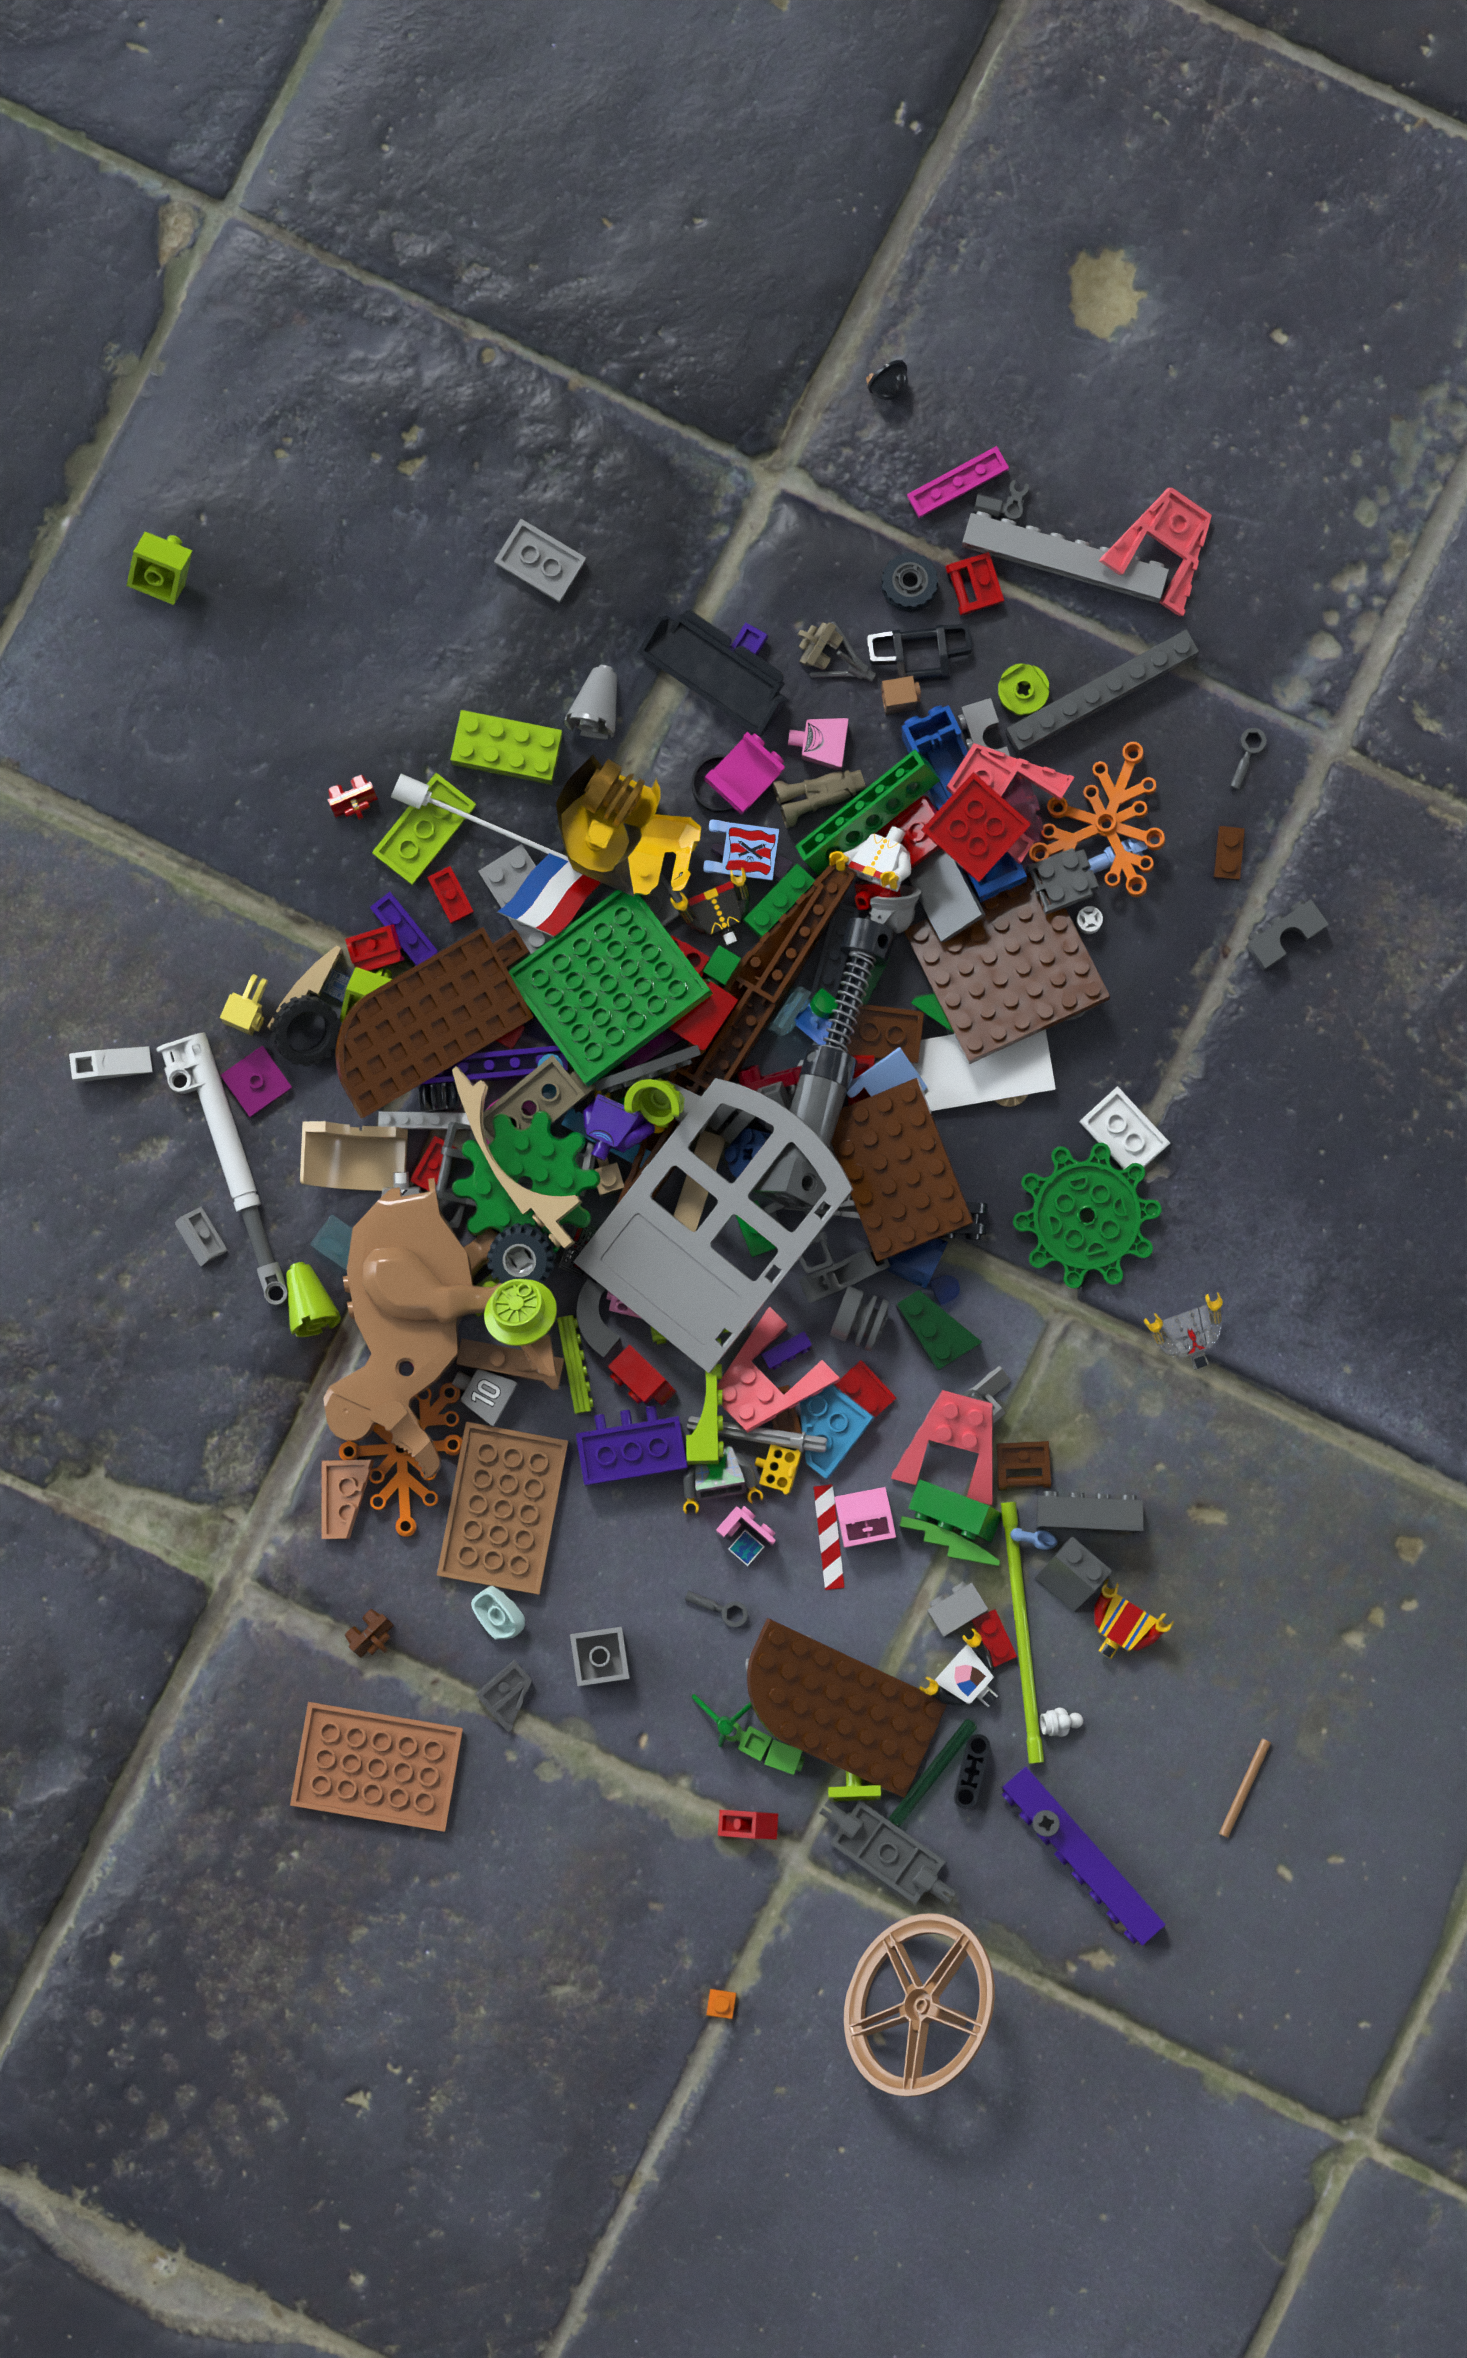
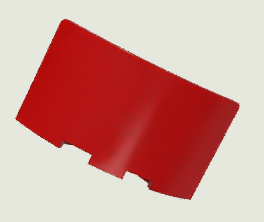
[668,979,738,1050]

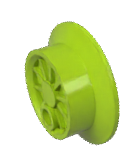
[484,1279,557,1346]

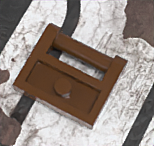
[996,1441,1051,1491]

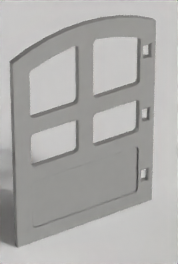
[574,1078,853,1373]

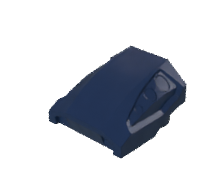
[885,1238,948,1289]

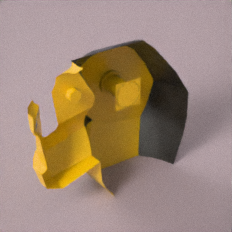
[556,754,701,896]

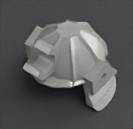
[865,885,921,933]

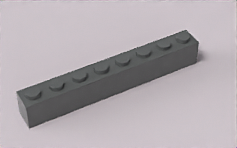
[1005,629,1199,755]

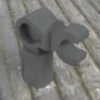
[974,480,1029,523]

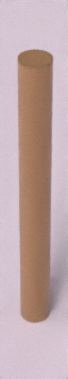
[1219,1738,1271,1838]

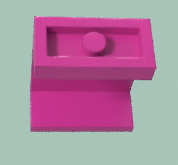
[704,732,785,815]

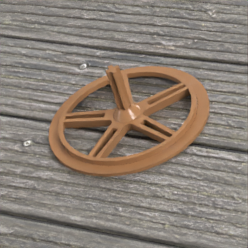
[844,1913,995,2097]

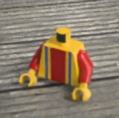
[1094,1579,1174,1659]

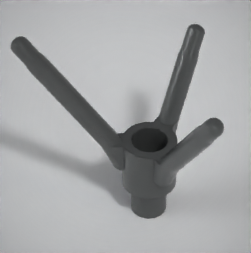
[810,621,876,682]

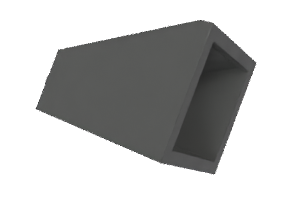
[1035,1537,1112,1612]

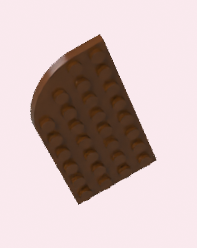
[336,927,534,1119]
[747,1618,947,1798]

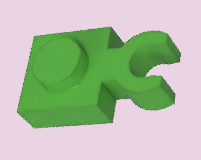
[725,1722,773,1761]

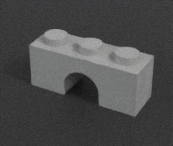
[958,698,1010,756]

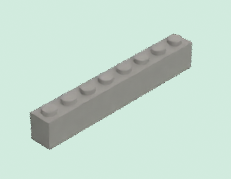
[962,511,1169,603]

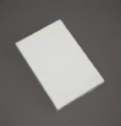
[1079,1086,1170,1169]

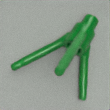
[692,1694,752,1747]

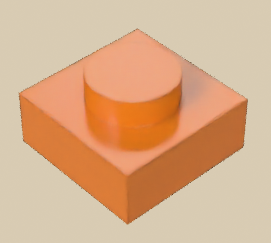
[706,1989,736,2019]

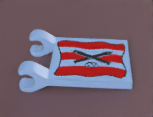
[703,820,779,881]

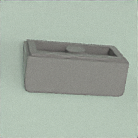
[175,1206,228,1266]

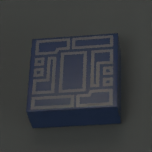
[321,969,351,1003]

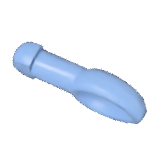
[1010,1528,1058,1550]

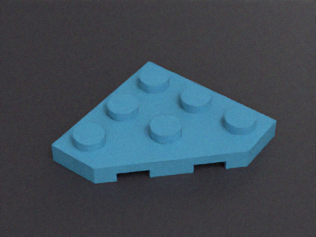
[800,1384,875,1479]

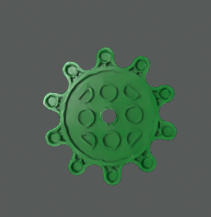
[452,1111,601,1252]
[1013,1143,1161,1288]

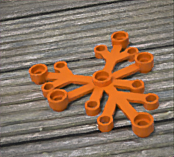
[1029,742,1165,897]
[339,1383,462,1537]

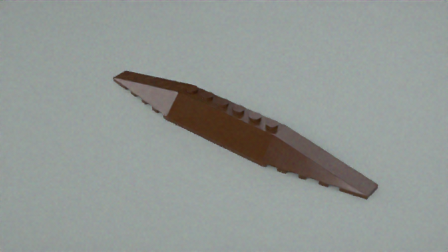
[617,864,857,1205]

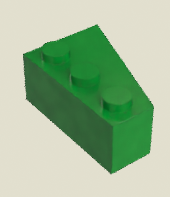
[908,1479,1002,1543]

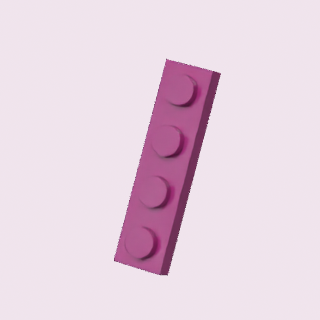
[907,446,1009,518]

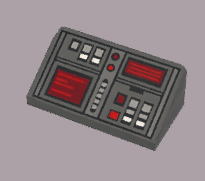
[558,1224,599,1278]

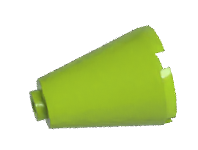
[286,1262,341,1337]

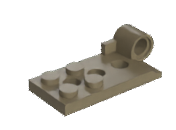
[483,1055,596,1143]

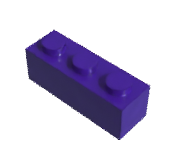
[761,1331,812,1370]

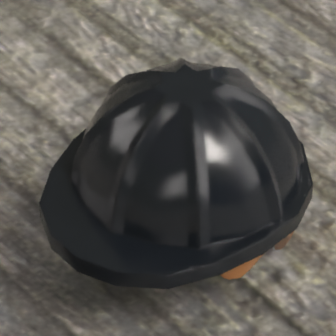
[866,360,908,400]

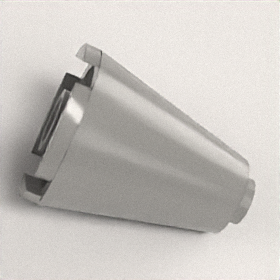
[564,665,617,740]

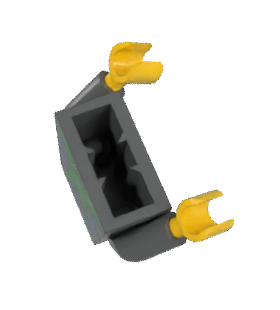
[683,1437,763,1514]

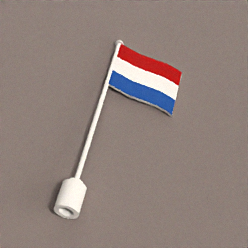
[391,774,602,937]

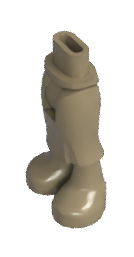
[772,770,866,828]

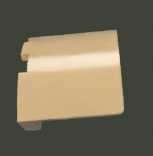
[300,1121,408,1191]

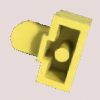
[220,974,268,1036]

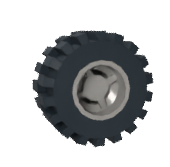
[487,1223,556,1284]

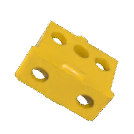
[754,1444,802,1495]

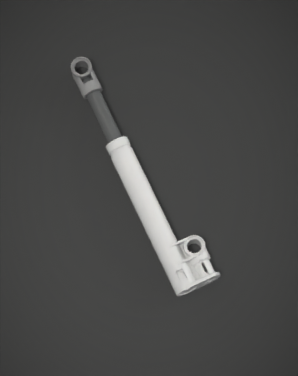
[156,1032,288,1307]

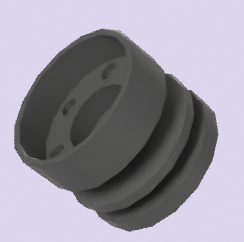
[829,1286,890,1352]

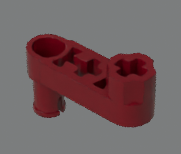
[737,1065,802,1091]

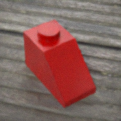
[718,1810,778,1840]

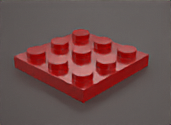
[921,772,1031,882]

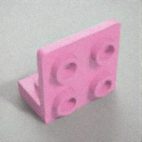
[716,1506,776,1545]

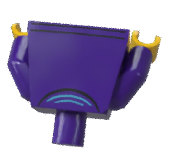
[583,1090,665,1161]

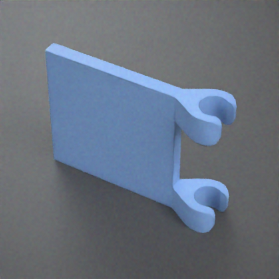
[847,1047,927,1098]

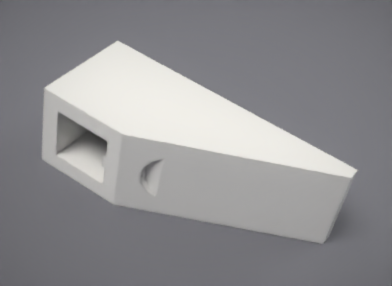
[69,1046,153,1083]

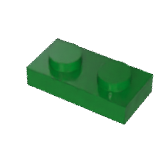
[735,1200,776,1258]

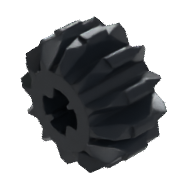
[418,1082,461,1112]

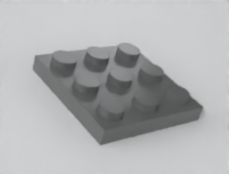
[594,1045,701,1093]

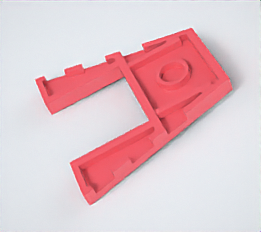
[1099,487,1212,616]
[946,743,1074,864]
[717,1307,841,1433]
[891,1390,993,1505]

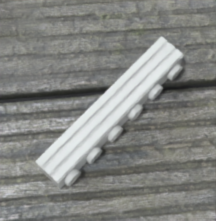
[378,1111,470,1130]

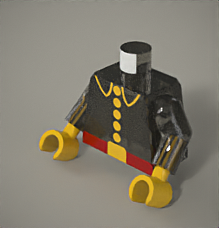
[670,868,750,947]

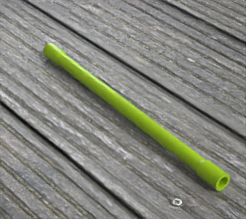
[1001,1502,1044,1764]

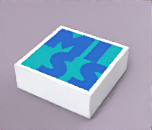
[728,1530,765,1566]

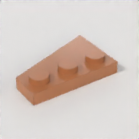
[322,1460,374,1539]

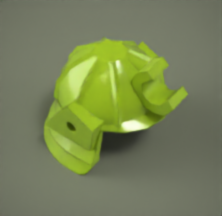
[624,1078,685,1128]

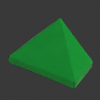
[911,993,954,1033]

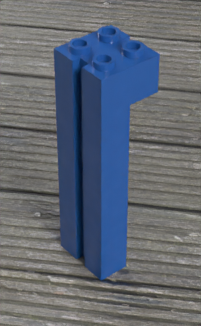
[902,705,1027,903]

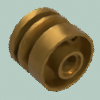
[580,759,646,827]

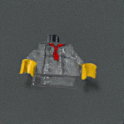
[1144,1292,1223,1370]

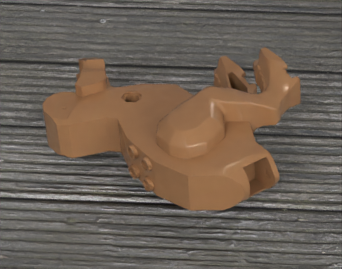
[323,1178,559,1479]

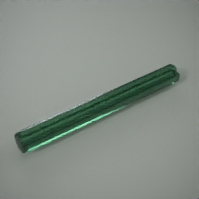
[889,1719,977,1827]

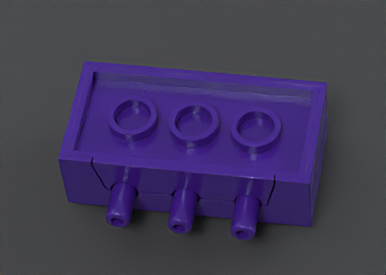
[576,1405,687,1486]

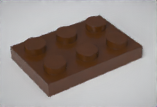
[844,1004,924,1064]

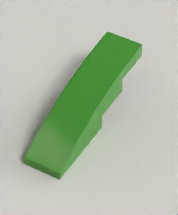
[899,1516,1000,1566]

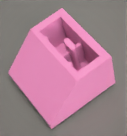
[834,1487,896,1548]

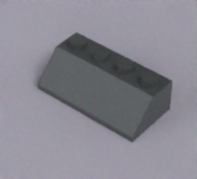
[1036,1491,1143,1533]

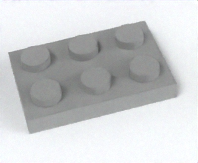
[494,519,587,603]

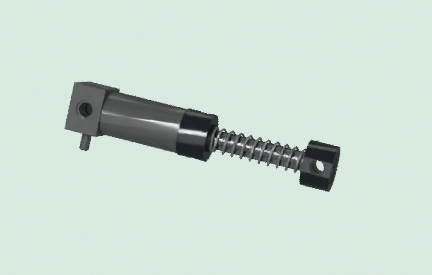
[753,918,896,1210]

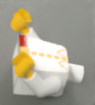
[829,826,911,892]

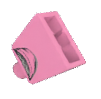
[788,718,848,771]

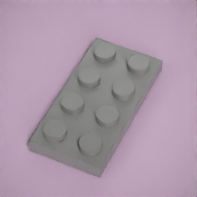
[478,844,572,954]

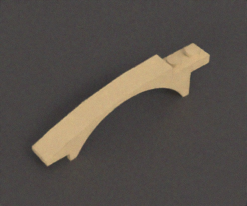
[452,1067,582,1249]

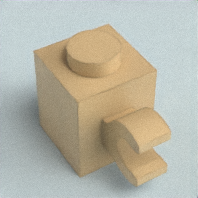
[594,1157,624,1198]

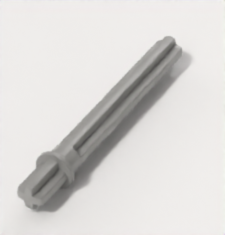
[687,1416,827,1453]

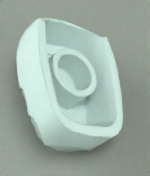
[471,1586,525,1640]

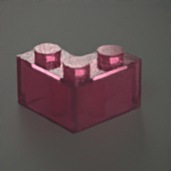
[1001,773,1044,844]

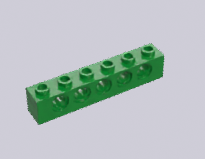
[795,749,940,876]

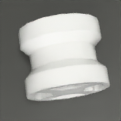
[1076,906,1103,934]

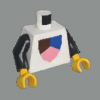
[919,1628,998,1707]

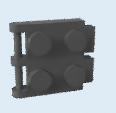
[1025,848,1099,915]

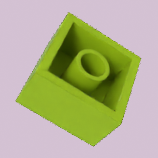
[126,532,193,605]
[339,967,392,1023]

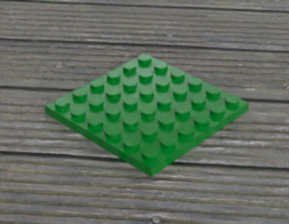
[508,890,713,1087]

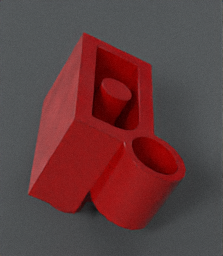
[608,1344,677,1406]

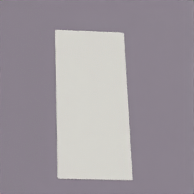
[874,1029,1056,1111]

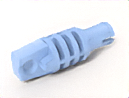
[1086,838,1153,873]

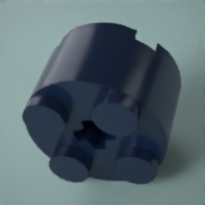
[724,1128,772,1178]

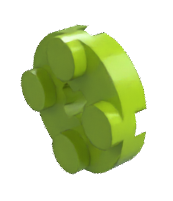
[998,664,1049,716]

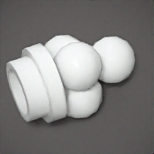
[1040,1708,1083,1737]

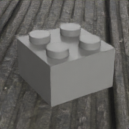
[570,1627,630,1687]

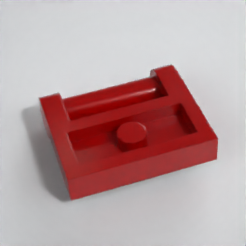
[945,552,1004,616]

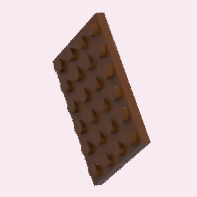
[831,1078,974,1262]

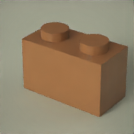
[881,676,921,715]

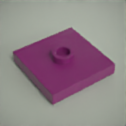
[220,1046,292,1118]

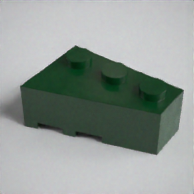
[896,1290,982,1371]

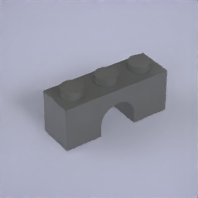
[1246,899,1329,971]

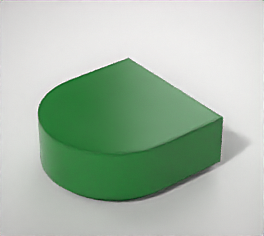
[810,988,838,1018]

